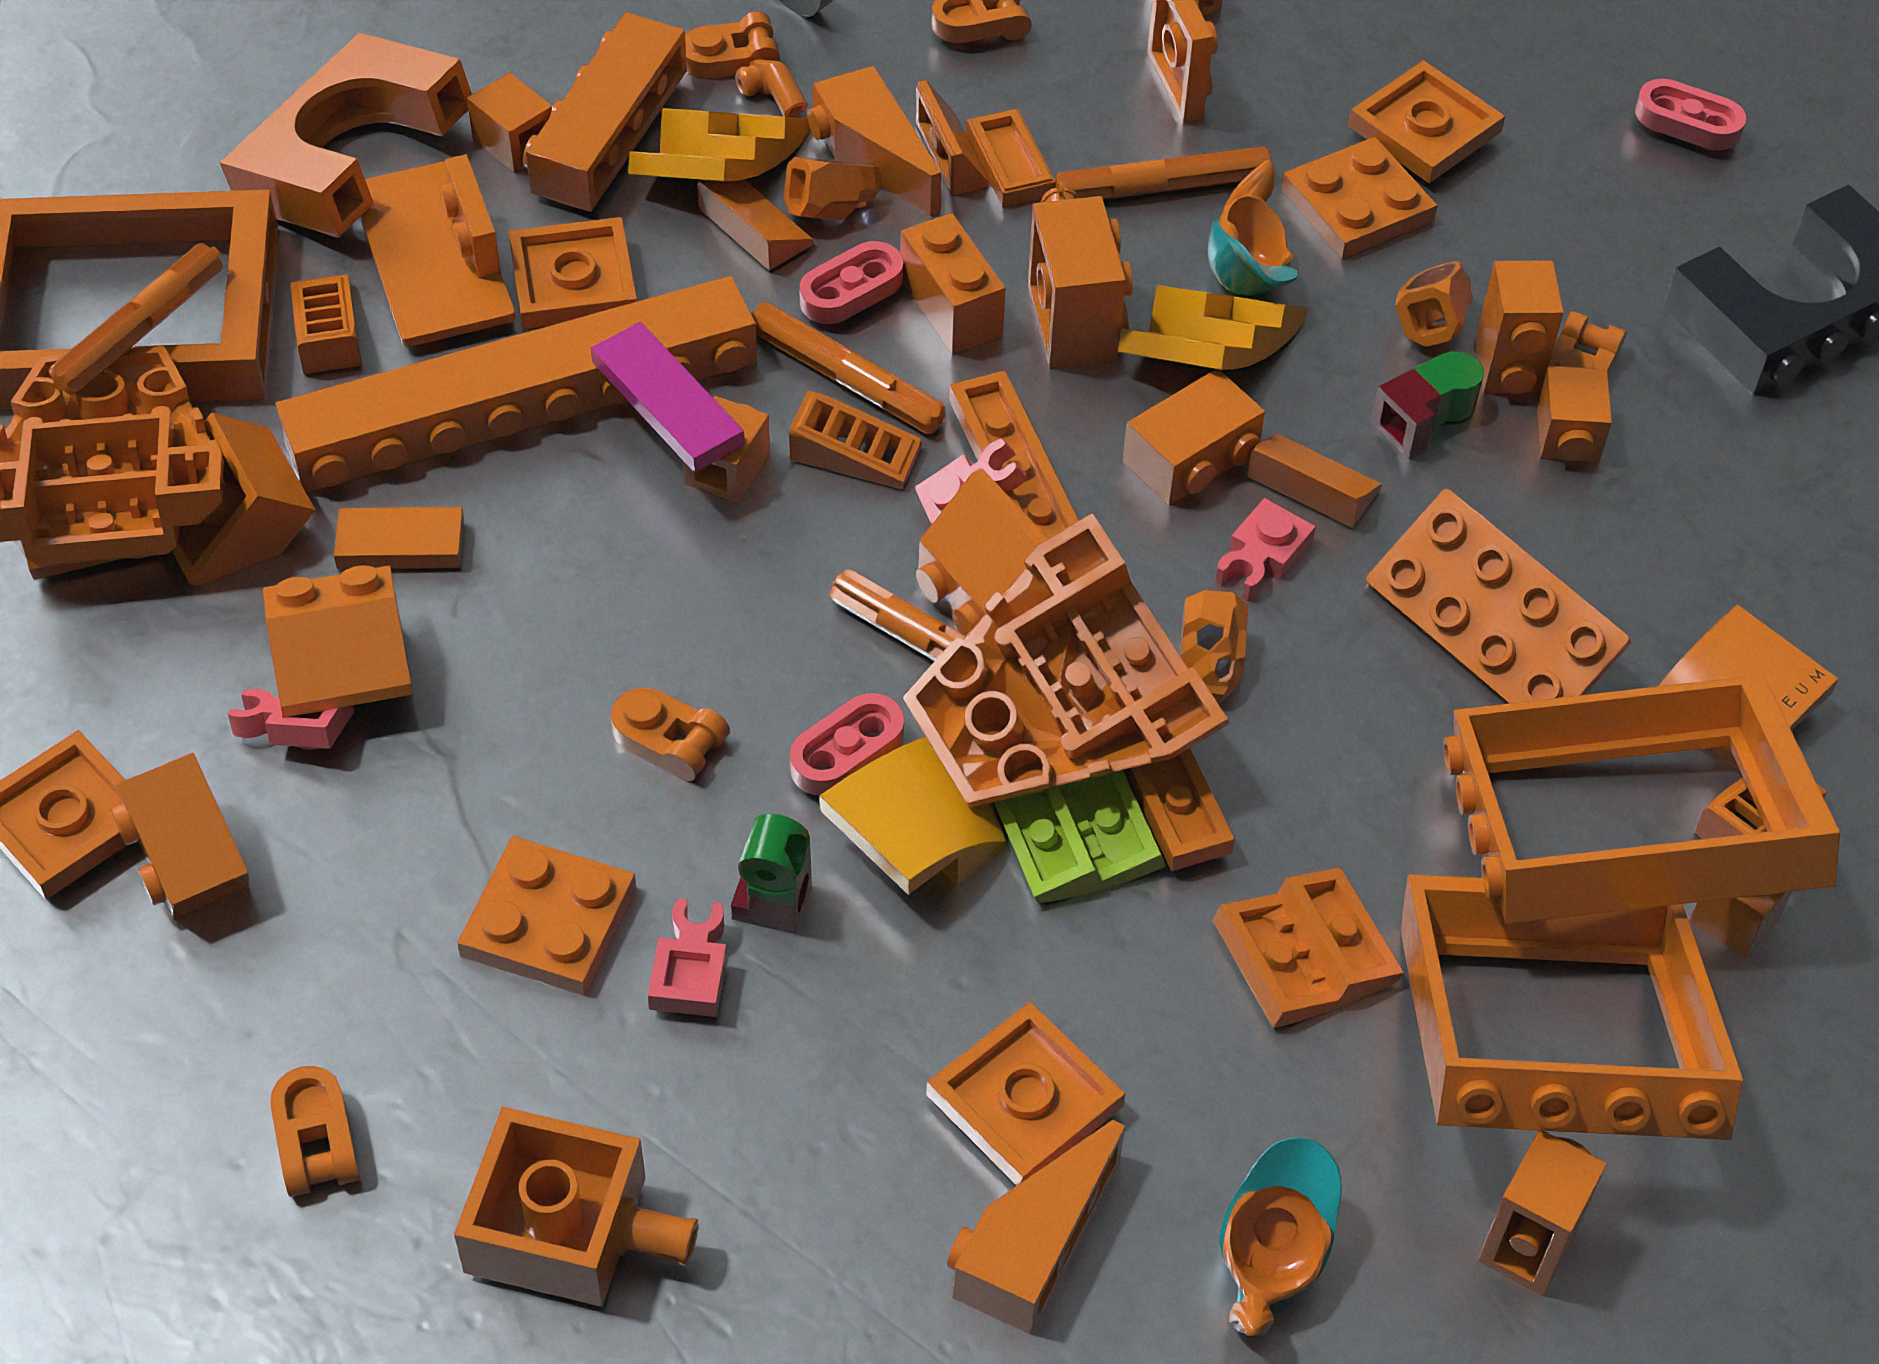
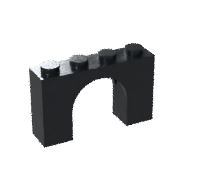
[1663,184,1879,395]

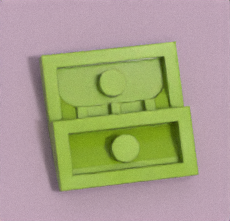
[994,770,1166,903]

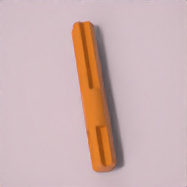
[1055,146,1272,200]
[49,243,223,395]
[751,302,946,434]
[829,570,966,661]

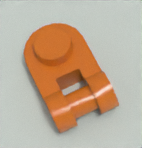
[931,0,1032,44]
[685,12,780,79]
[1549,310,1627,375]
[611,688,730,781]
[270,1066,361,1198]

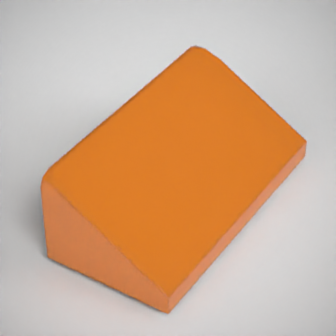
[916,80,990,196]
[697,179,813,271]
[1247,433,1382,528]

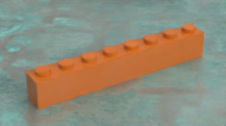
[275,275,757,492]

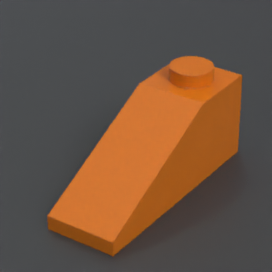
[807,66,942,216]
[947,1120,1125,1335]

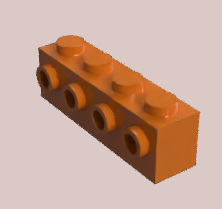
[523,12,687,212]

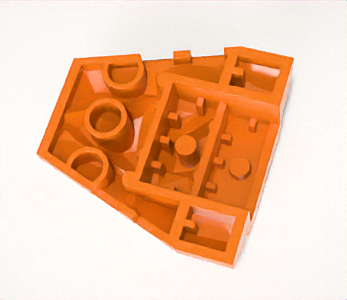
[0,345,224,566]
[903,513,1229,808]

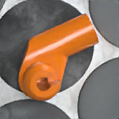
[735,59,808,117]

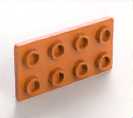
[360,154,515,347]
[1366,489,1631,703]

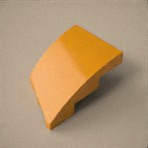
[628,108,810,181]
[1118,285,1308,370]
[820,736,1006,895]

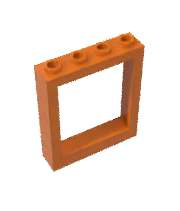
[0,189,279,410]
[1443,674,1840,924]
[1400,874,1744,1140]

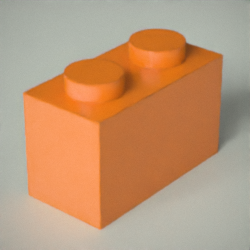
[900,213,1006,355]
[1475,261,1564,394]
[1123,369,1265,505]
[111,752,249,919]
[1478,1131,1607,1296]

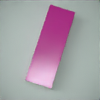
[591,321,745,473]

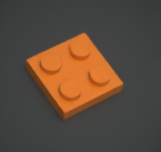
[1147,0,1218,123]
[1348,60,1505,183]
[1281,136,1438,259]
[508,217,637,329]
[0,729,126,900]
[457,836,637,996]
[927,1001,1126,1186]

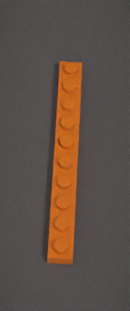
[949,370,1235,871]

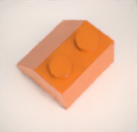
[172,412,316,586]
[916,468,1048,636]
[263,565,413,718]

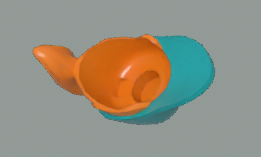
[1207,160,1298,297]
[1219,1137,1342,1336]

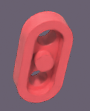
[1635,79,1746,151]
[799,241,903,324]
[790,693,904,795]

